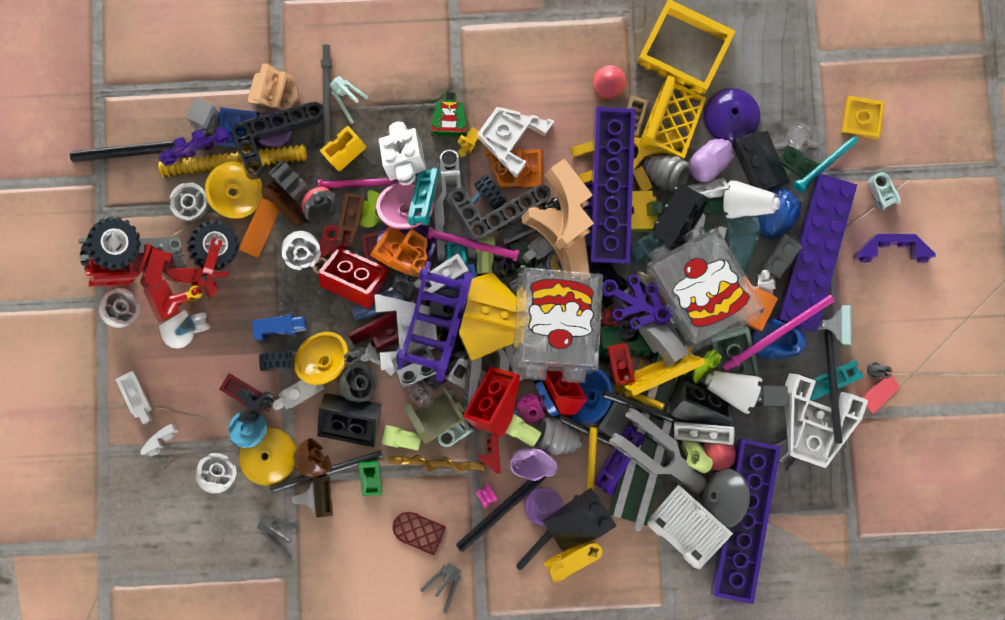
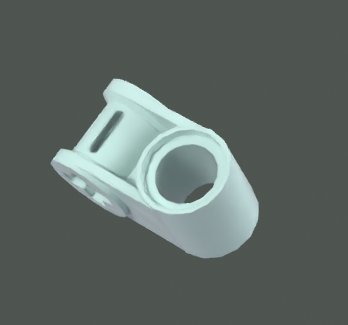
[868,172,900,211]
[438,414,475,448]

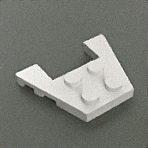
[477,107,554,178]
[374,294,437,370]

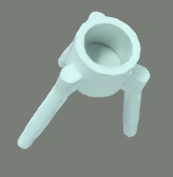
[330,76,368,124]

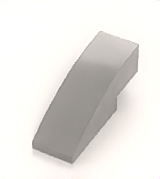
[633,313,689,367]

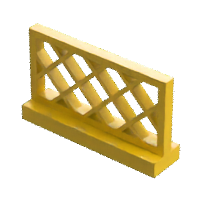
[639,75,706,159]
[620,348,706,397]

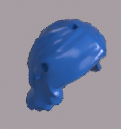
[757,187,801,239]
[751,318,807,360]

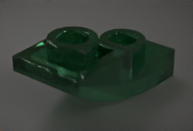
[778,145,819,178]

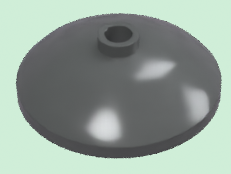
[701,469,750,528]

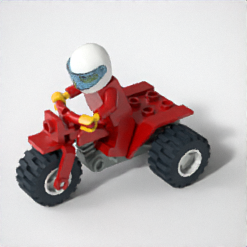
[78,216,239,349]

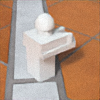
[758,270,776,296]

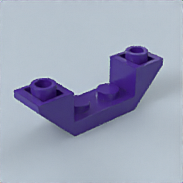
[853,234,936,263]

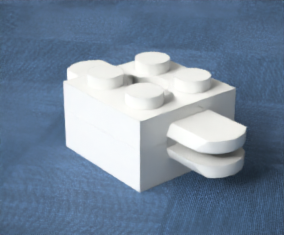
[379,122,426,185]

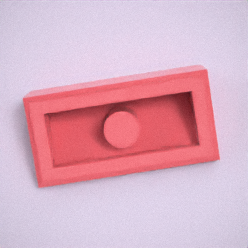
[862,373,900,414]

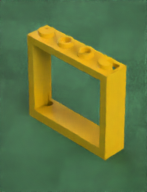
[637,0,736,95]

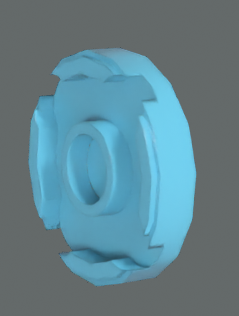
[228,411,267,448]

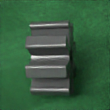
[269,160,309,201]

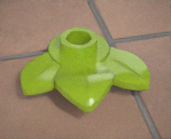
[360,190,383,228]
[693,349,721,383]

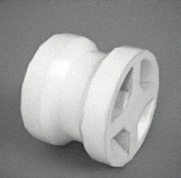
[187,313,210,333]

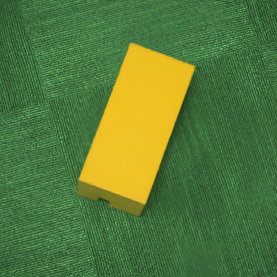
[633,166,653,191]

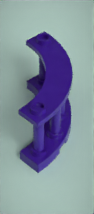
[396,261,473,382]

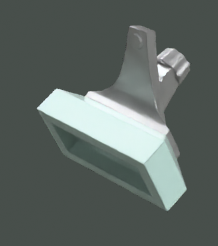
[818,305,852,346]

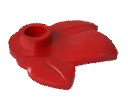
[318,225,350,257]

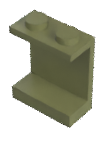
[403,383,465,444]

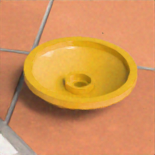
[205,162,263,219]
[294,332,349,385]
[239,427,296,486]

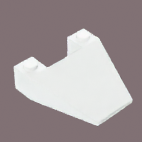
[784,373,868,468]

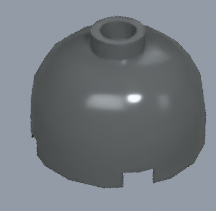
[337,363,377,403]

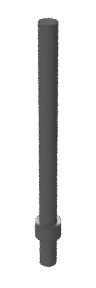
[321,44,332,147]

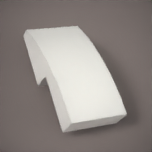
[140,424,179,457]

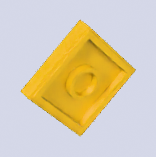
[841,96,885,139]

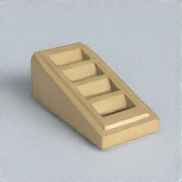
[627,95,649,137]

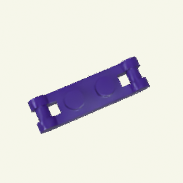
[594,425,646,495]

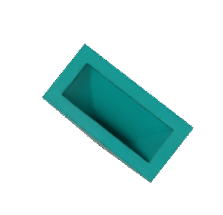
[446,242,467,264]

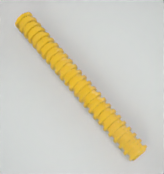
[158,144,307,177]

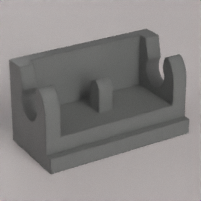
[497,219,539,247]

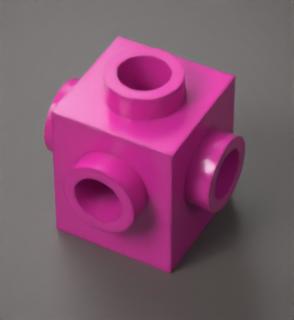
[516,393,547,424]

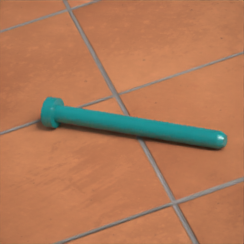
[793,136,858,193]

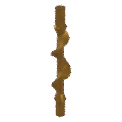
[388,454,485,472]

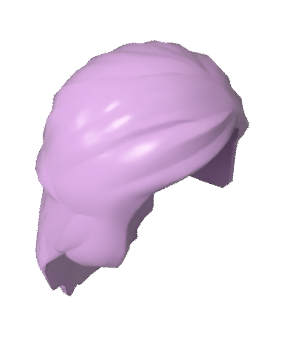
[688,138,734,182]
[510,446,558,481]

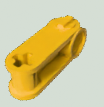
[544,539,602,582]

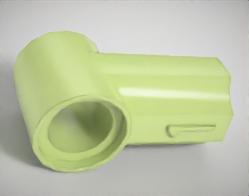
[476,237,495,275]
[506,414,542,448]
[381,425,421,451]
[681,440,713,473]

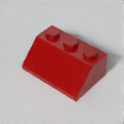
[318,247,388,309]

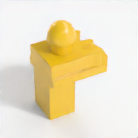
[457,127,479,158]

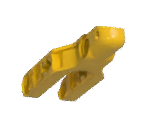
[570,131,683,183]

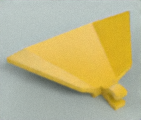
[459,273,530,362]

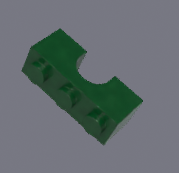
[596,327,657,360]

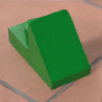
[359,461,382,496]

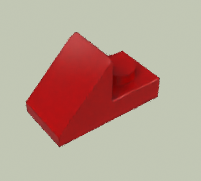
[607,342,635,386]
[476,434,501,474]

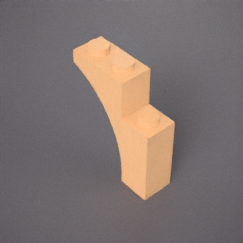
[544,159,594,250]
[521,207,590,283]

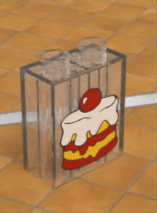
[646,227,765,353]
[512,268,603,383]

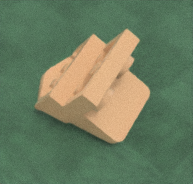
[248,64,300,112]

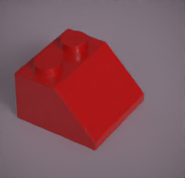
[540,368,587,415]

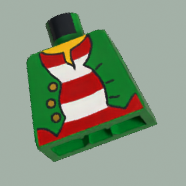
[430,92,467,137]

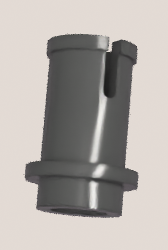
[867,362,892,379]

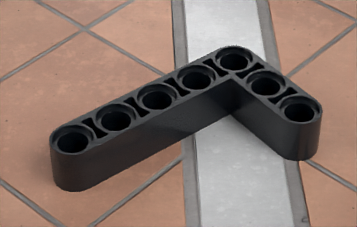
[232,102,323,180]

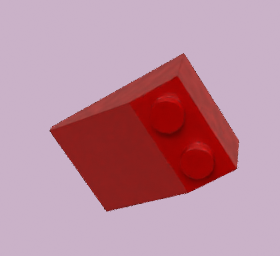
[462,366,520,437]

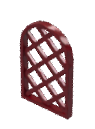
[392,512,446,556]

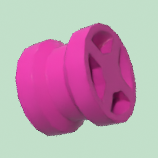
[475,484,498,508]

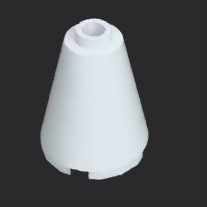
[724,180,780,219]
[705,371,762,414]

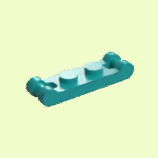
[408,168,440,225]
[810,359,864,401]

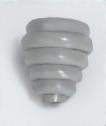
[643,155,690,193]
[535,417,582,455]

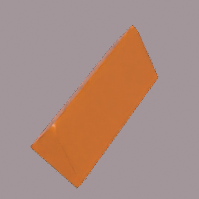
[239,198,280,259]

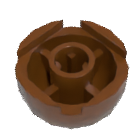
[293,438,331,478]

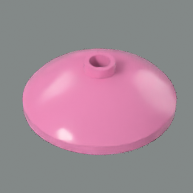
[376,182,434,229]

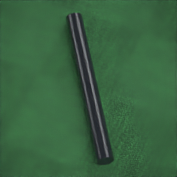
[558,414,614,448]

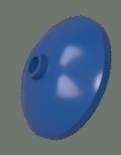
[568,366,614,425]

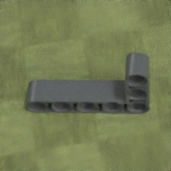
[447,184,551,241]

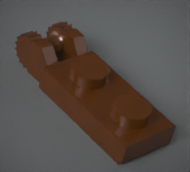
[261,182,308,228]
[337,192,365,248]

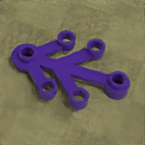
[158,127,231,166]
[601,275,671,330]

